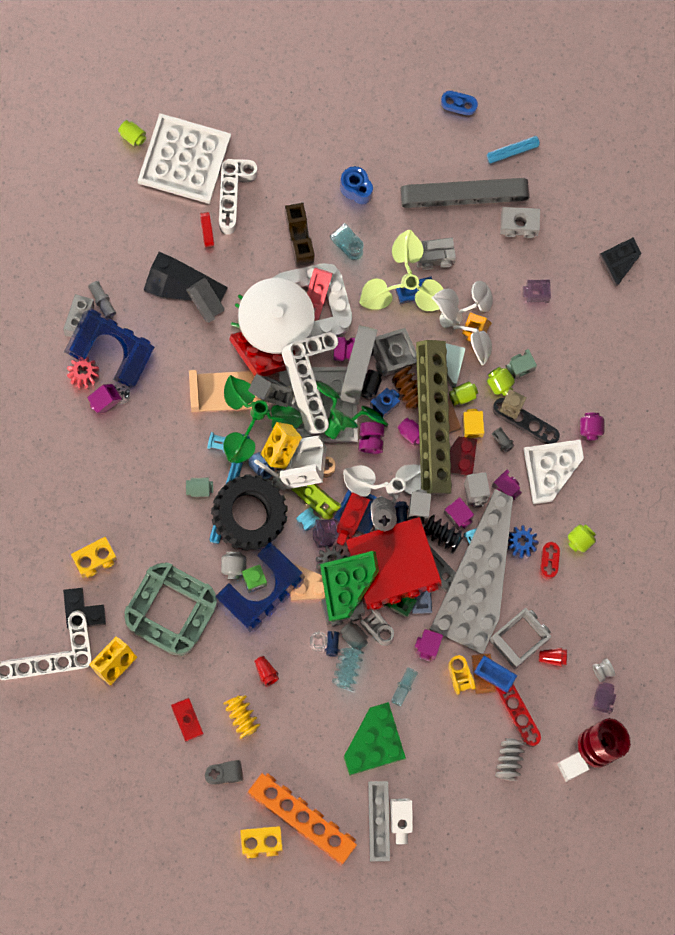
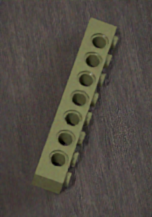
[416,340,452,495]

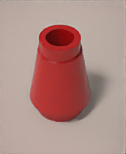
[539,648,567,667]
[254,656,279,686]

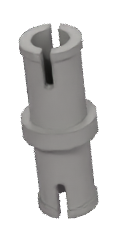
[88,281,116,319]

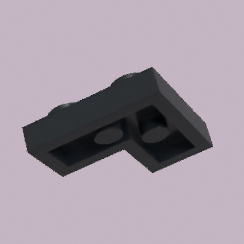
[63,587,106,629]

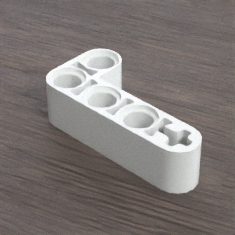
[219,159,257,235]

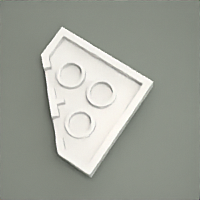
[523,440,584,504]

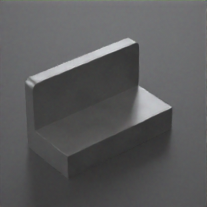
[186,278,224,323]

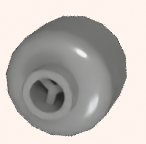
[221,552,246,579]

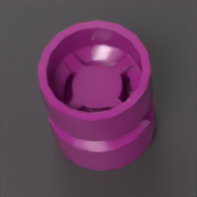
[333,337,355,361]
[358,422,385,454]

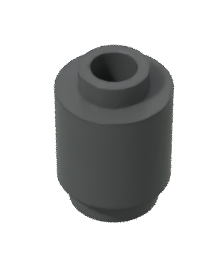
[340,621,368,650]

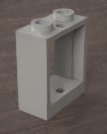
[489,608,552,669]

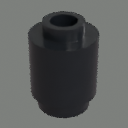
[361,369,382,399]

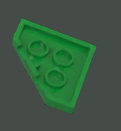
[320,551,379,622]
[344,702,406,776]

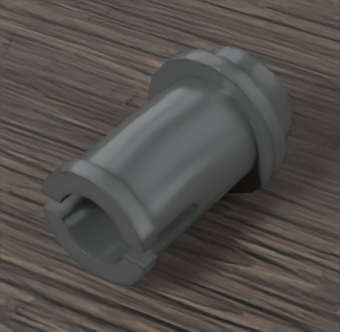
[491,427,514,452]

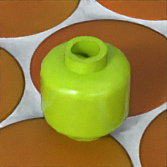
[487,366,515,396]
[568,524,596,553]

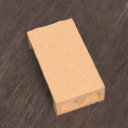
[189,370,261,412]

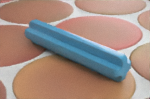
[487,136,540,163]

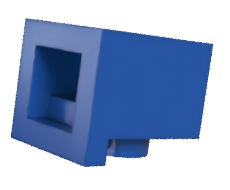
[370,388,400,418]

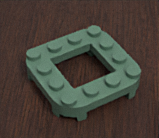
[124,562,217,656]

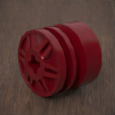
[578,718,631,768]

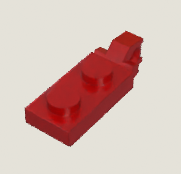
[336,492,370,546]

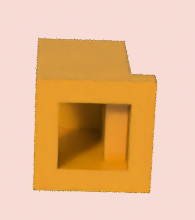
[462,313,492,343]

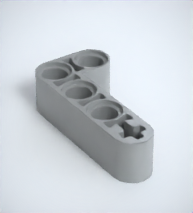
[340,325,378,404]

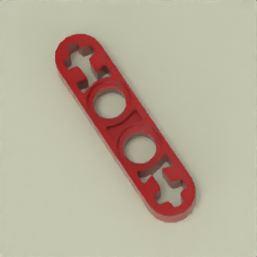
[495,684,541,747]

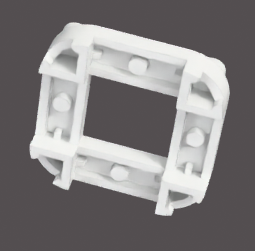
[273,263,352,338]

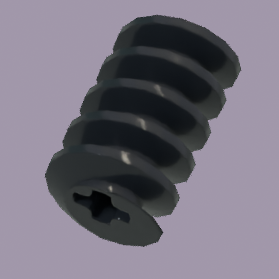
[424,514,464,554]

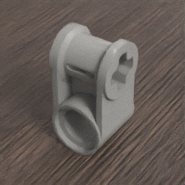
[359,610,394,646]

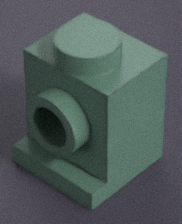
[506,349,537,379]

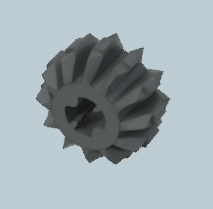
[316,545,348,575]

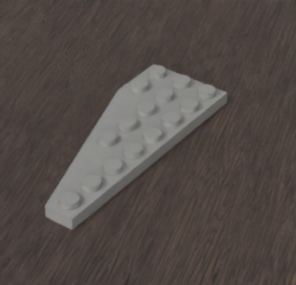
[430,489,513,654]

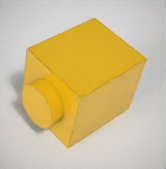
[462,409,484,438]

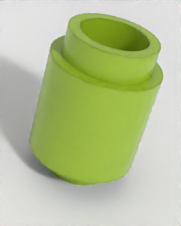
[118,120,146,147]
[449,381,478,406]

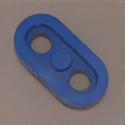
[441,91,478,115]

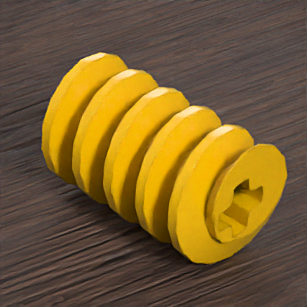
[223,695,261,739]

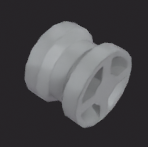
[592,658,615,682]

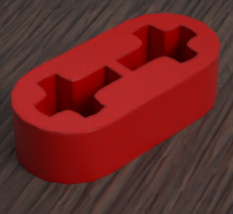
[200,212,214,247]
[540,542,560,579]

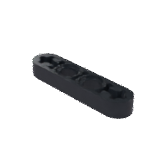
[493,398,560,444]

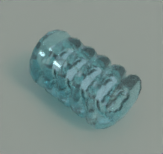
[332,648,364,691]

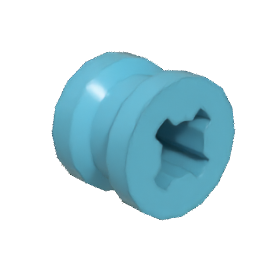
[296,507,321,531]

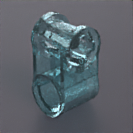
[330,223,364,260]

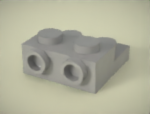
[371,328,417,377]

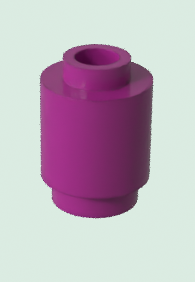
[397,417,420,445]

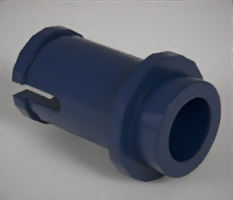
[395,501,409,524]
[324,631,340,657]

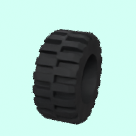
[211,474,288,551]

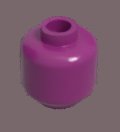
[580,412,605,441]

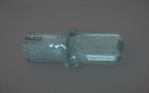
[391,667,418,706]

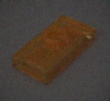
[471,653,496,695]

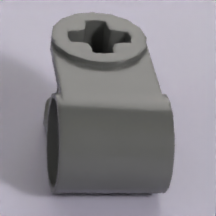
[205,760,244,785]

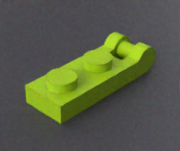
[291,484,341,521]

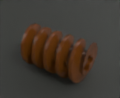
[392,366,418,410]

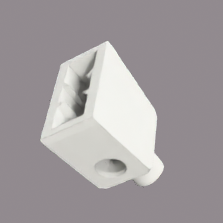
[390,798,413,844]

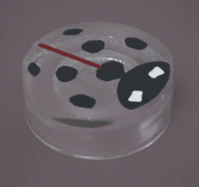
[115,384,131,404]

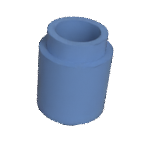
[248,452,275,479]

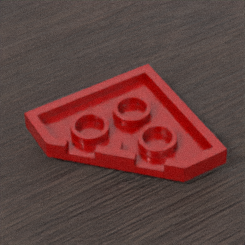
[229,332,296,376]

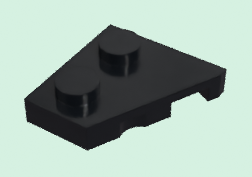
[599,237,642,286]

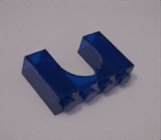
[64,309,155,389]
[215,542,305,632]

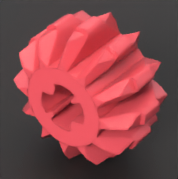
[67,356,99,389]

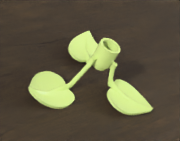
[359,230,443,311]

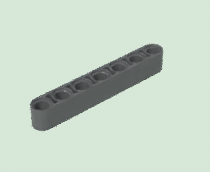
[400,178,530,208]

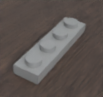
[368,781,390,862]

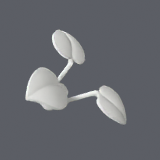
[432,281,493,365]
[343,464,421,531]

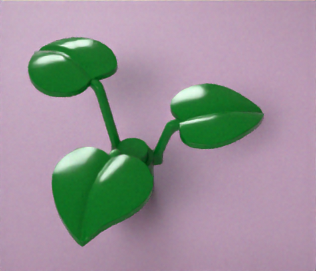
[223,375,303,463]
[316,381,389,440]

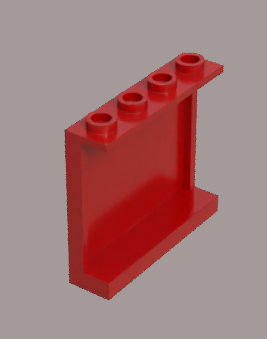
[346,517,442,610]

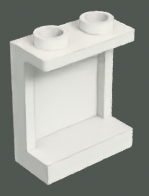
[280,436,327,489]

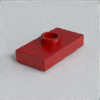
[171,698,204,742]

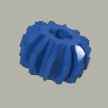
[507,525,539,559]

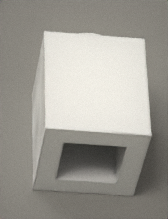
[557,752,589,782]

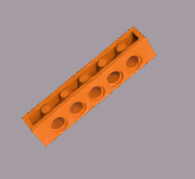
[247,773,357,865]

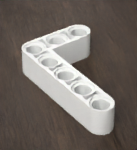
[282,332,338,435]
[0,611,92,680]

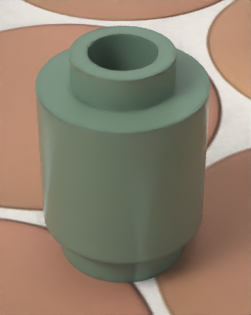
[186,477,213,497]

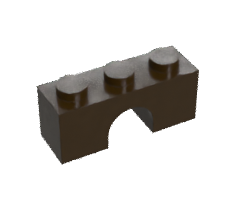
[285,202,315,266]

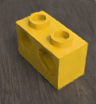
[260,422,302,469]
[71,537,117,578]
[89,637,138,686]
[240,826,282,858]

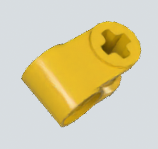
[448,655,476,695]

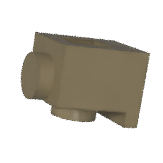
[499,389,527,419]

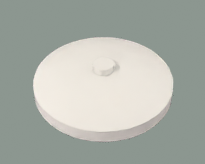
[238,278,315,354]

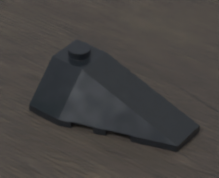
[144,252,228,302]

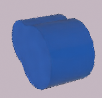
[340,166,373,204]

